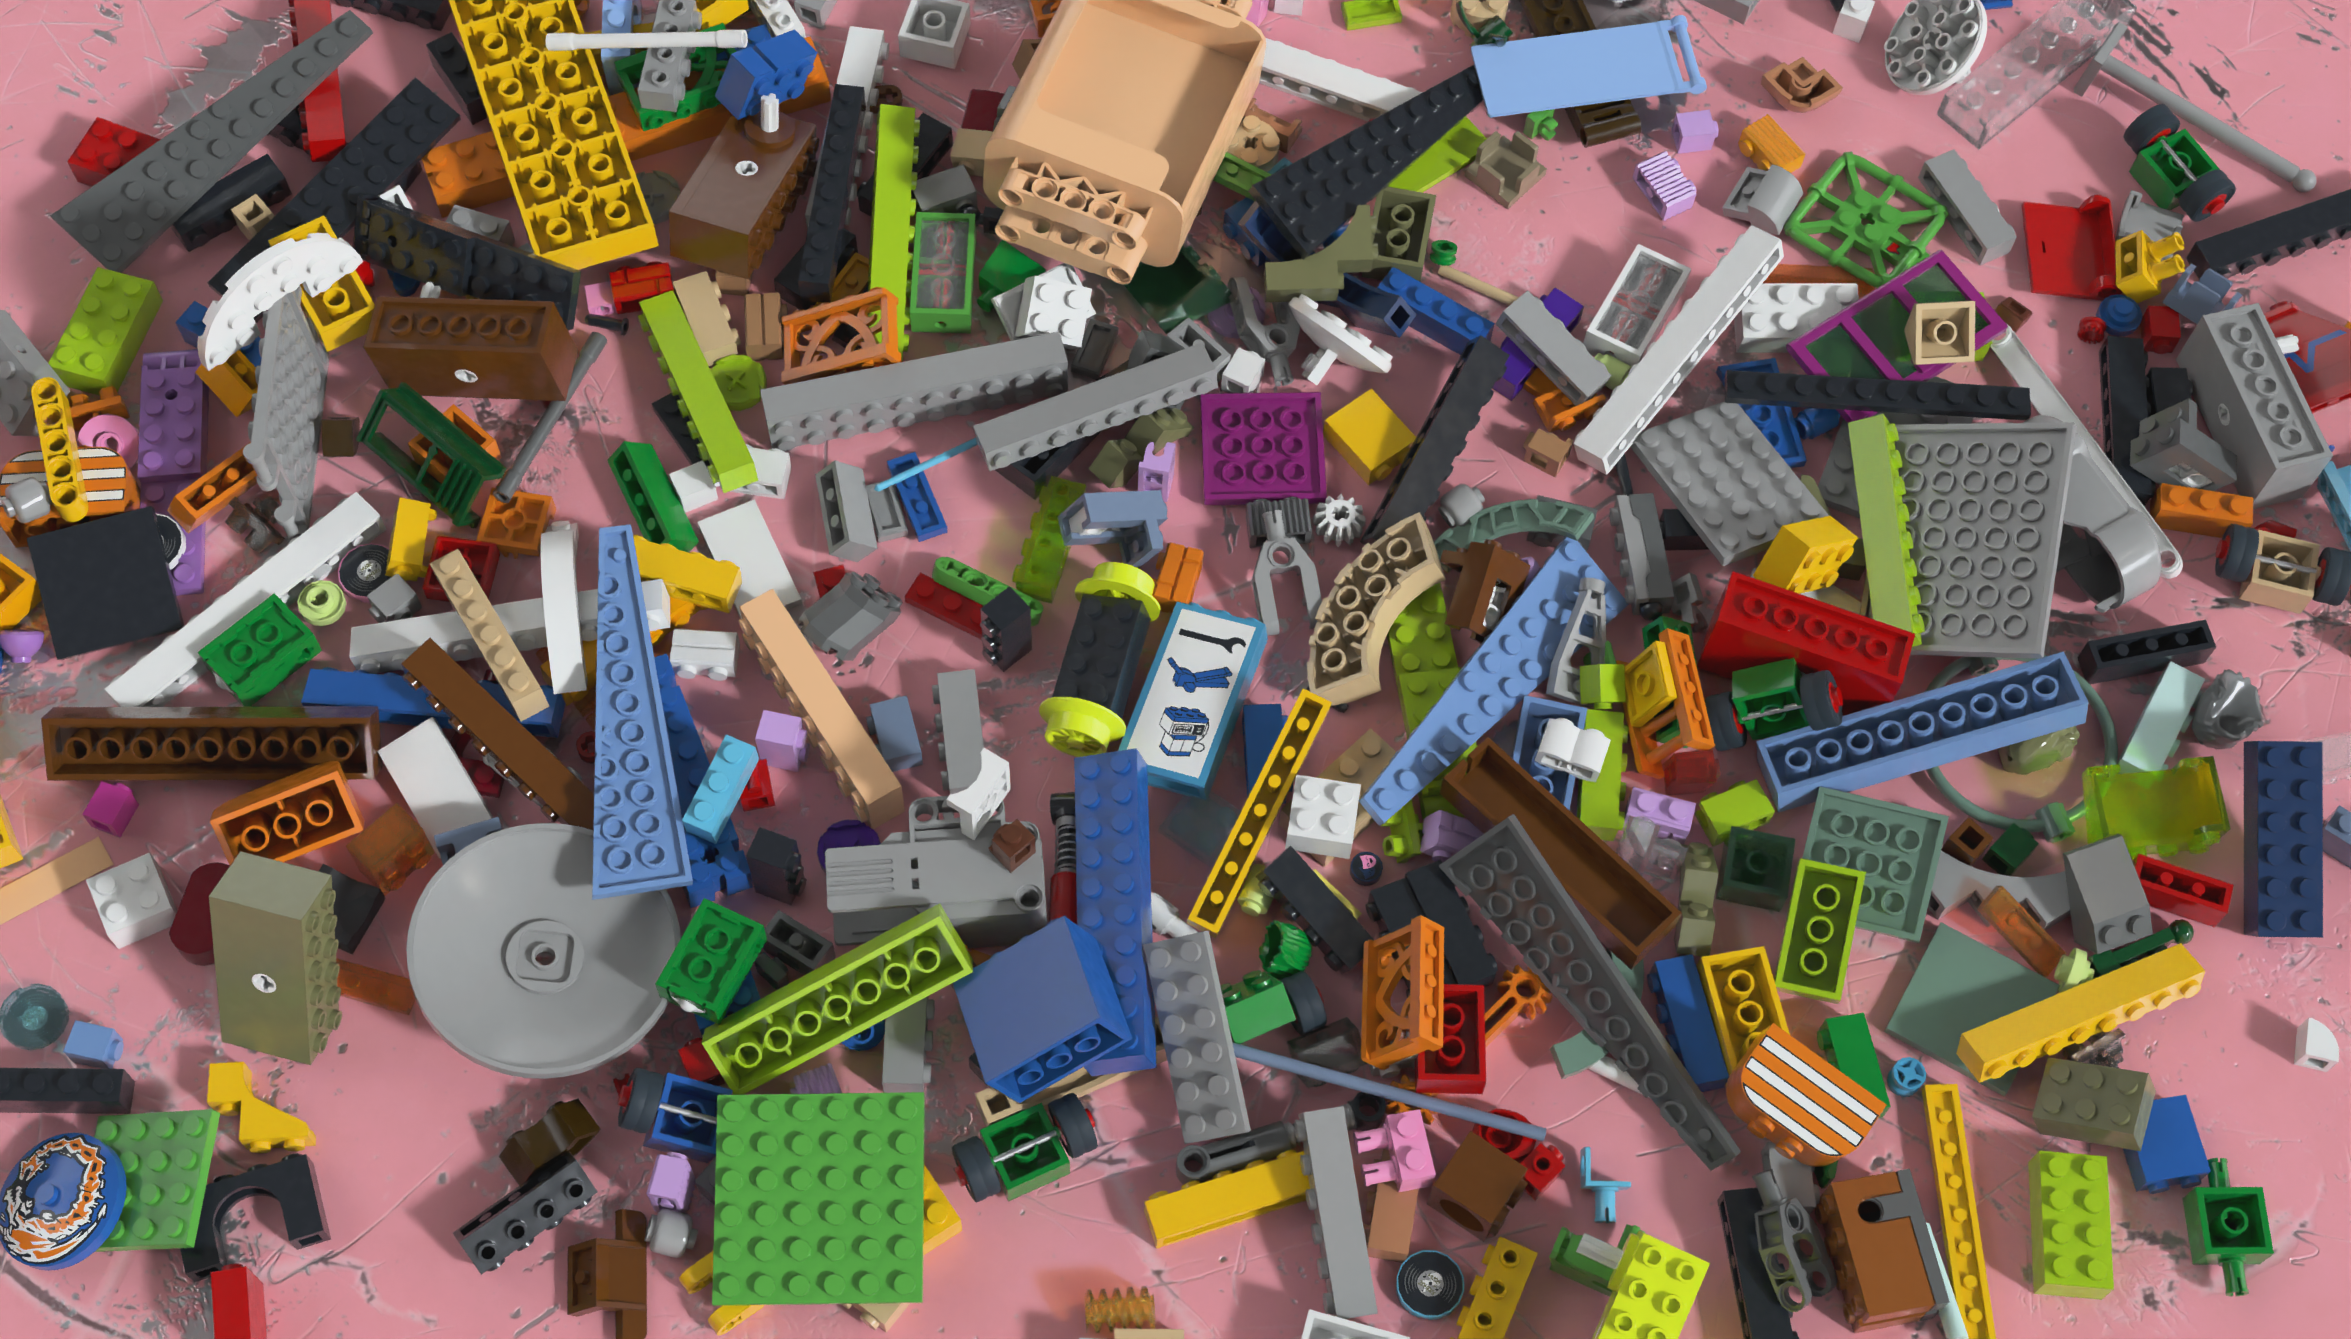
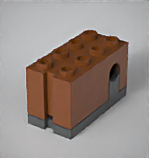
[1815,1169,1950,1333]

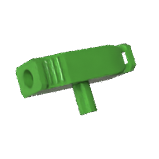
[1549,1224,1645,1297]

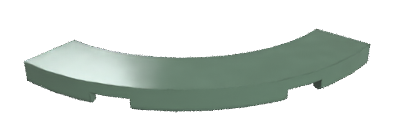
[1434,499,1594,572]
[1550,946,1644,1079]

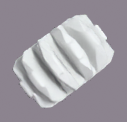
[1313,494,1366,547]

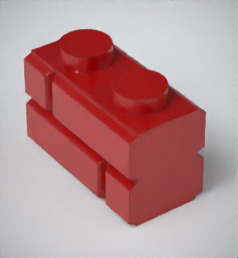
[609,261,675,315]

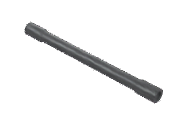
[493,332,607,503]

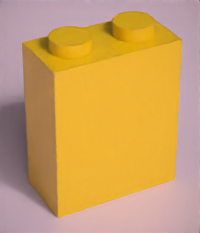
[1323,388,1416,485]

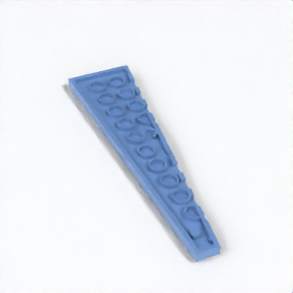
[592,524,693,900]
[1359,536,1629,826]

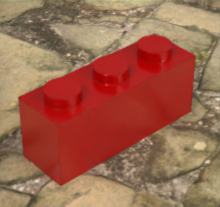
[2132,854,2234,927]

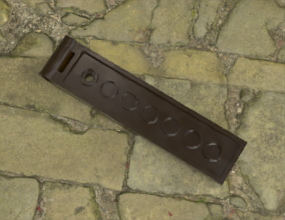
[1520,0,1641,148]

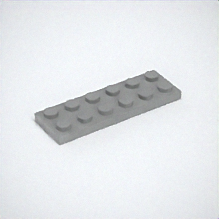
[1143,931,1251,1144]

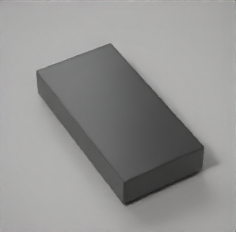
[1071,319,1119,380]

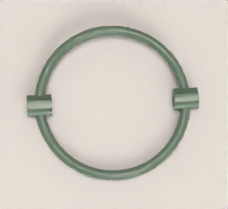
[1925,655,2118,843]

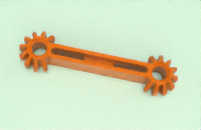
[1384,964,1553,1125]

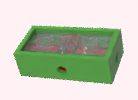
[910,212,977,334]

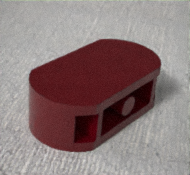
[169,862,230,966]

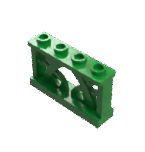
[614,23,736,131]

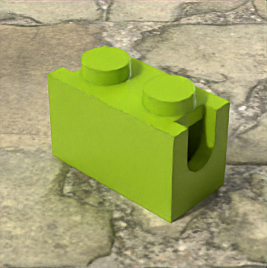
[1695,779,1775,847]

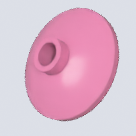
[77,414,139,469]

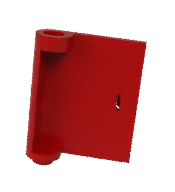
[2021,195,2122,301]

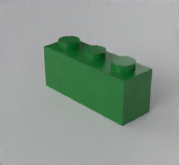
[1817,1013,1891,1118]

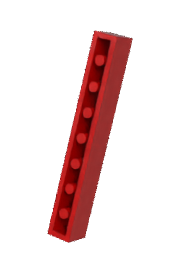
[288,0,346,162]

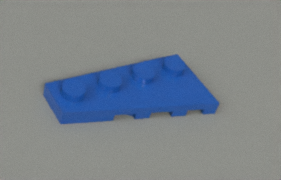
[1716,358,1807,468]

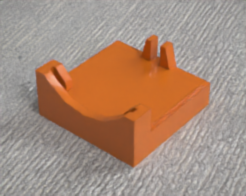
[476,487,556,559]

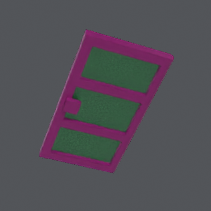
[1786,250,2008,423]

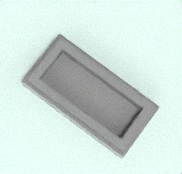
[866,481,909,543]

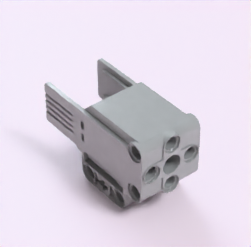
[825,796,1047,948]

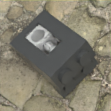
[2130,398,2237,491]

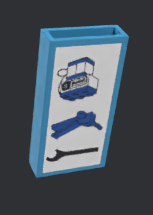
[1118,602,1268,801]

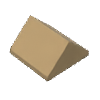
[1904,300,1975,365]

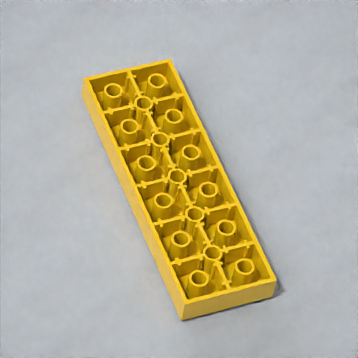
[448,0,659,270]

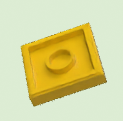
[1624,641,1677,728]

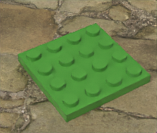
[94,1109,220,1252]

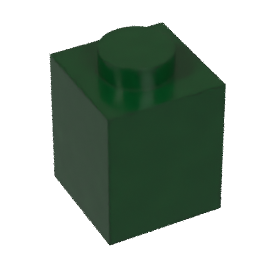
[1982,823,2039,876]

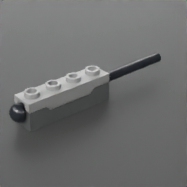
[1609,453,1675,621]

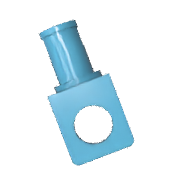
[1580,1147,1631,1223]

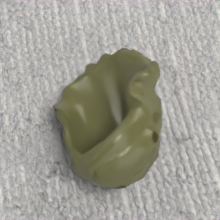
[1997,726,2080,775]

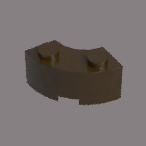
[499,1098,601,1186]

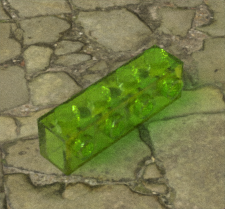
[1012,476,1087,604]

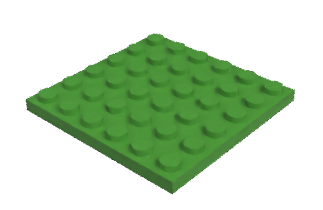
[712,1092,925,1306]

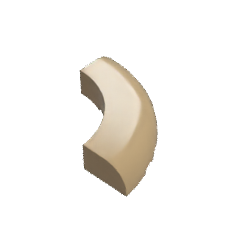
[1307,512,1446,706]

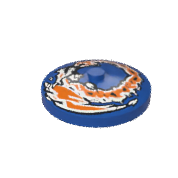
[0,1133,126,1271]

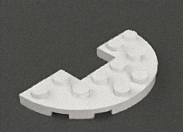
[197,233,363,371]

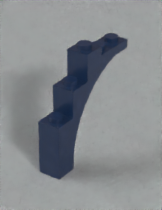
[1238,201,1417,338]

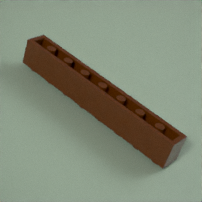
[401,638,594,831]

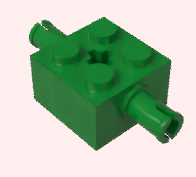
[2182,1158,2274,1297]

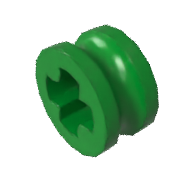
[1430,240,1458,266]

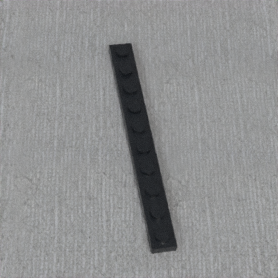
[1725,370,2031,420]

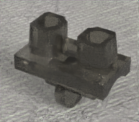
[225,497,285,553]
[2062,1028,2126,1068]

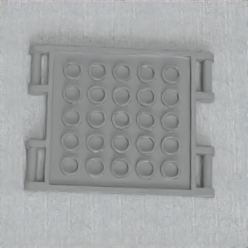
[243,285,330,543]

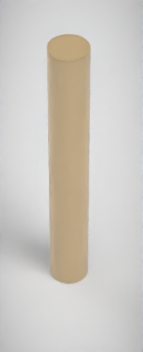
[1438,265,1519,306]

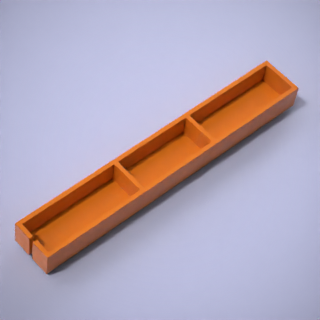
[422,36,831,218]

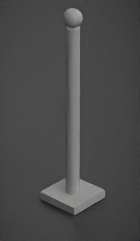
[2073,22,2317,192]

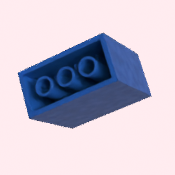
[953,916,1132,1103]

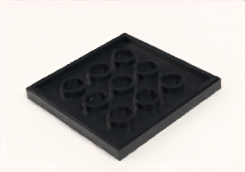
[27,506,184,660]

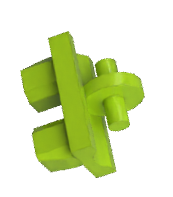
[1381,799,1424,863]

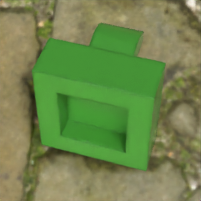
[1523,109,1558,141]

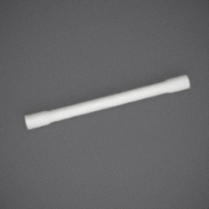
[545,29,748,51]

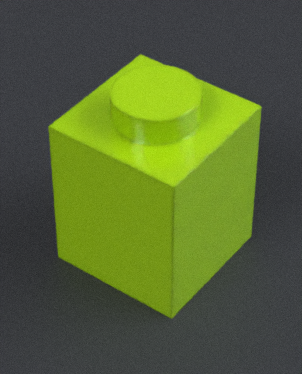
[1579,664,1626,710]

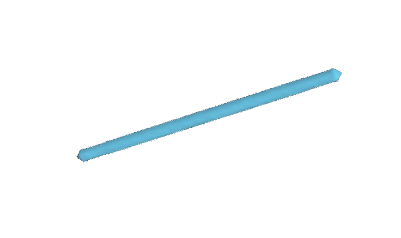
[874,438,978,492]

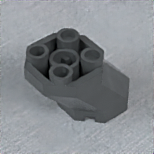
[797,572,903,661]

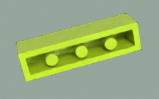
[1576,709,1629,841]

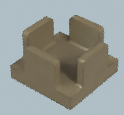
[1464,131,1547,209]

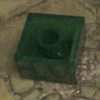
[1716,826,1795,912]

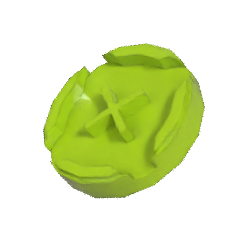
[710,354,767,411]

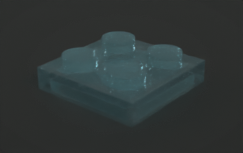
[1158,791,1241,868]

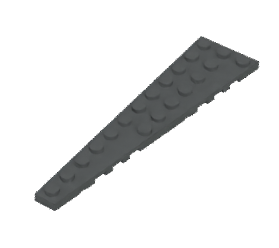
[50,10,373,273]
[1439,814,1741,1171]

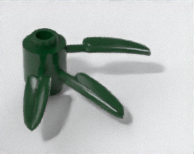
[1456,1,1513,47]

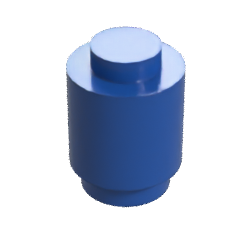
[1794,408,1840,440]

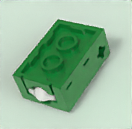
[197,593,322,707]
[655,898,767,1025]

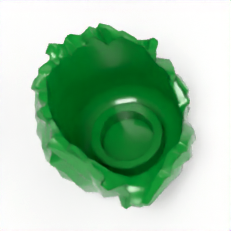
[1259,920,1312,980]

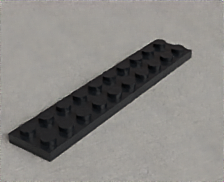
[207,77,461,323]

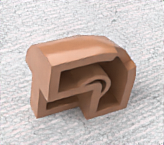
[1761,57,1843,113]

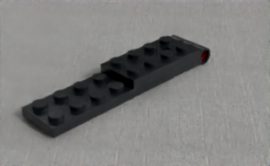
[352,194,581,331]

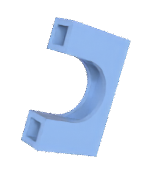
[601,0,642,96]

